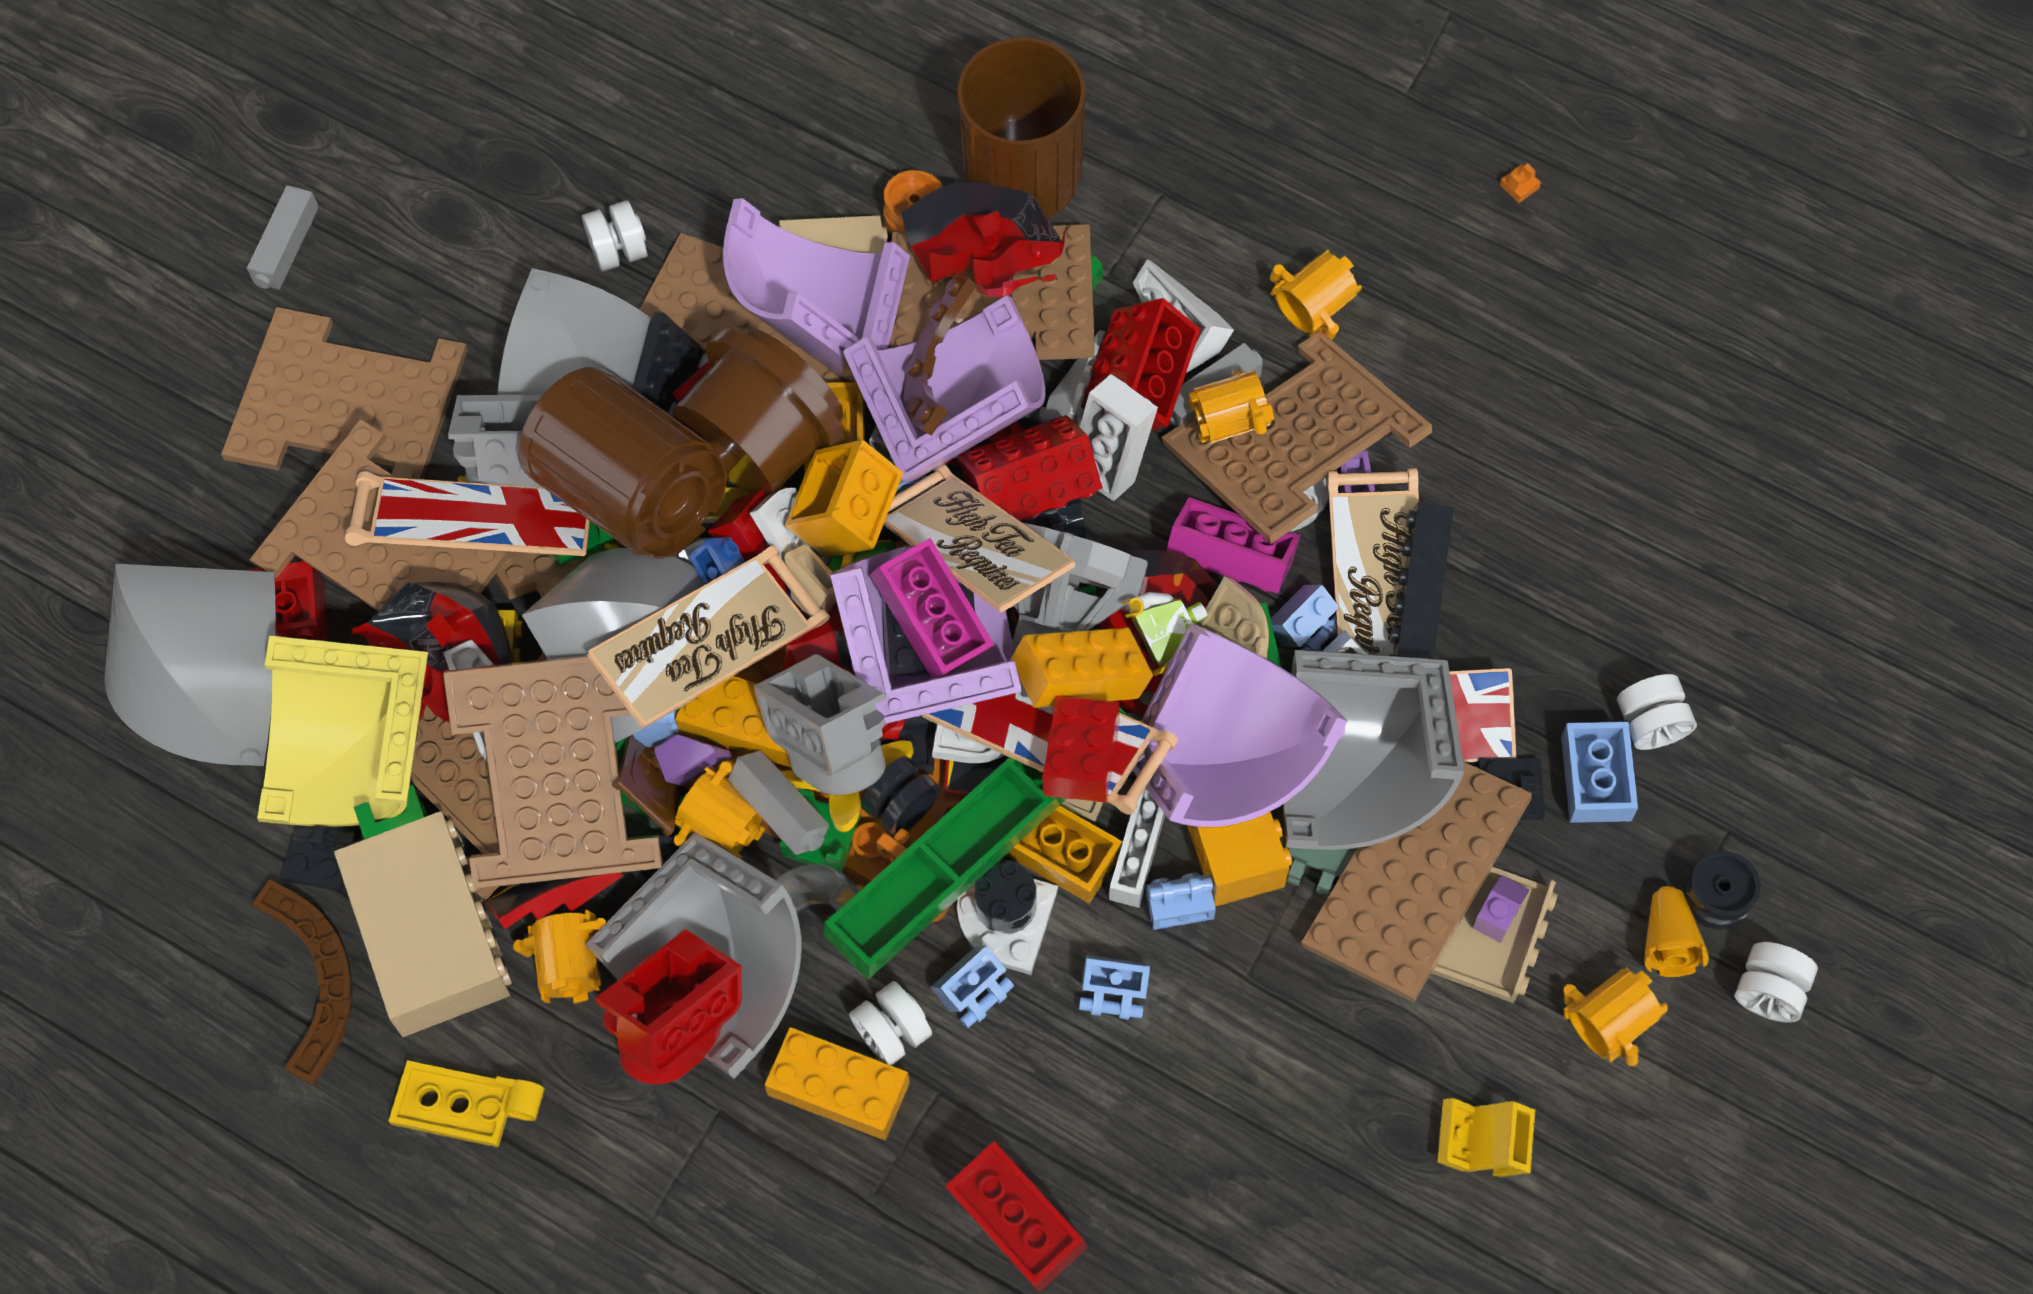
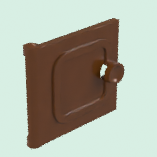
[612,735,682,836]

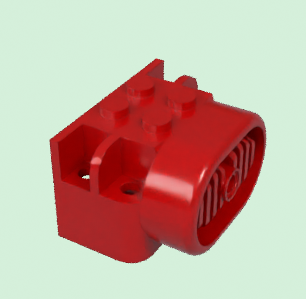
[595,929,742,1084]

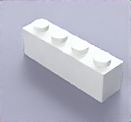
[1109,788,1165,908]

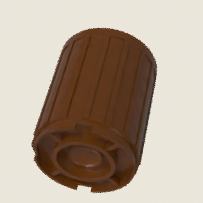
[958,37,1085,219]
[519,367,727,559]

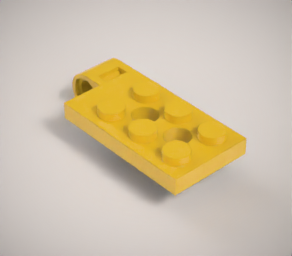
[388,1061,545,1147]

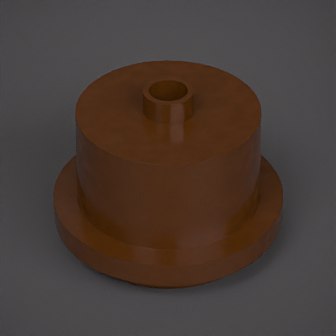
[672,328,846,496]

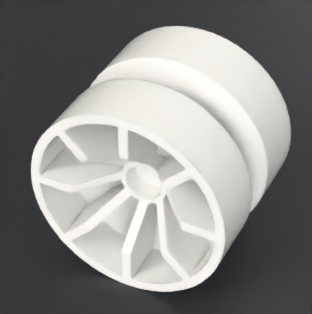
[582,200,647,272]
[1617,674,1697,750]
[1735,942,1818,1022]
[849,981,932,1066]

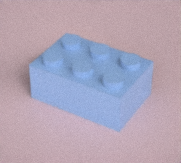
[1561,722,1638,823]

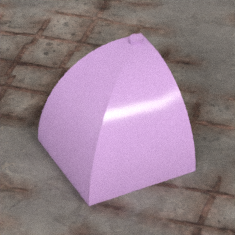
[723,198,910,383]
[842,296,1045,482]
[831,545,1022,724]
[1133,623,1348,827]

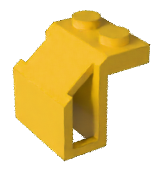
[1438,1098,1535,1177]

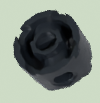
[974,861,1037,934]

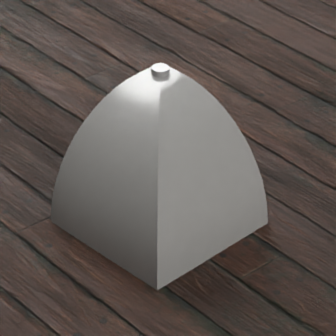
[498,268,666,411]
[522,548,704,743]
[104,564,275,766]
[1283,650,1464,850]
[585,833,801,1079]

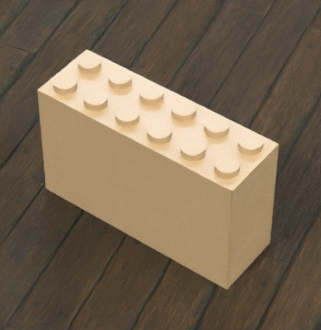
[334,811,512,1037]

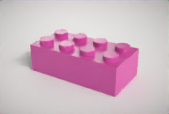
[1166,497,1301,594]
[870,538,994,679]

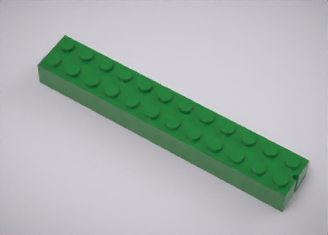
[823,701,1131,980]

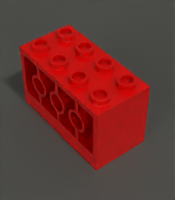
[244,561,330,642]
[945,1141,1088,1293]

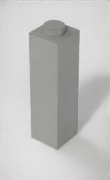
[247,185,319,290]
[1170,343,1263,427]
[728,751,829,855]

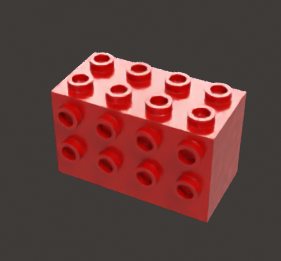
[1081,298,1201,430]
[957,415,1103,520]

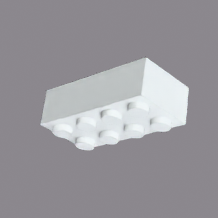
[1080,374,1158,502]

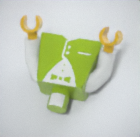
[1121,592,1208,676]

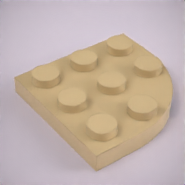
[1196,576,1269,659]

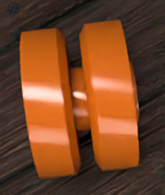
[884,170,943,235]

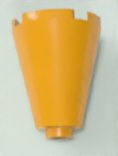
[1644,886,1709,977]

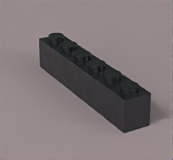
[1388,502,1454,659]

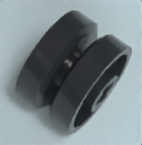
[861,756,940,837]
[1683,851,1761,930]

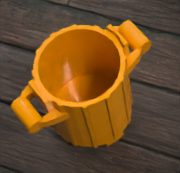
[1270,250,1362,340]
[1188,370,1274,444]
[674,760,766,859]
[513,910,608,1004]
[1564,967,1667,1066]

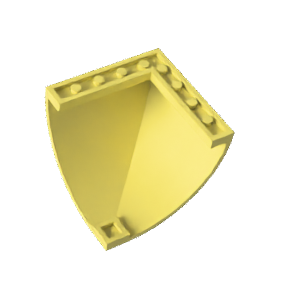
[257,636,428,827]

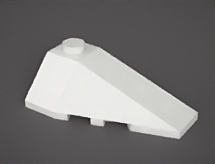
[1133,260,1234,373]
[1038,331,1105,427]

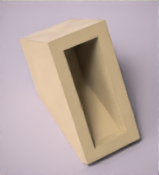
[784,544,837,618]

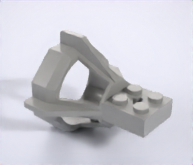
[1012,522,1148,652]

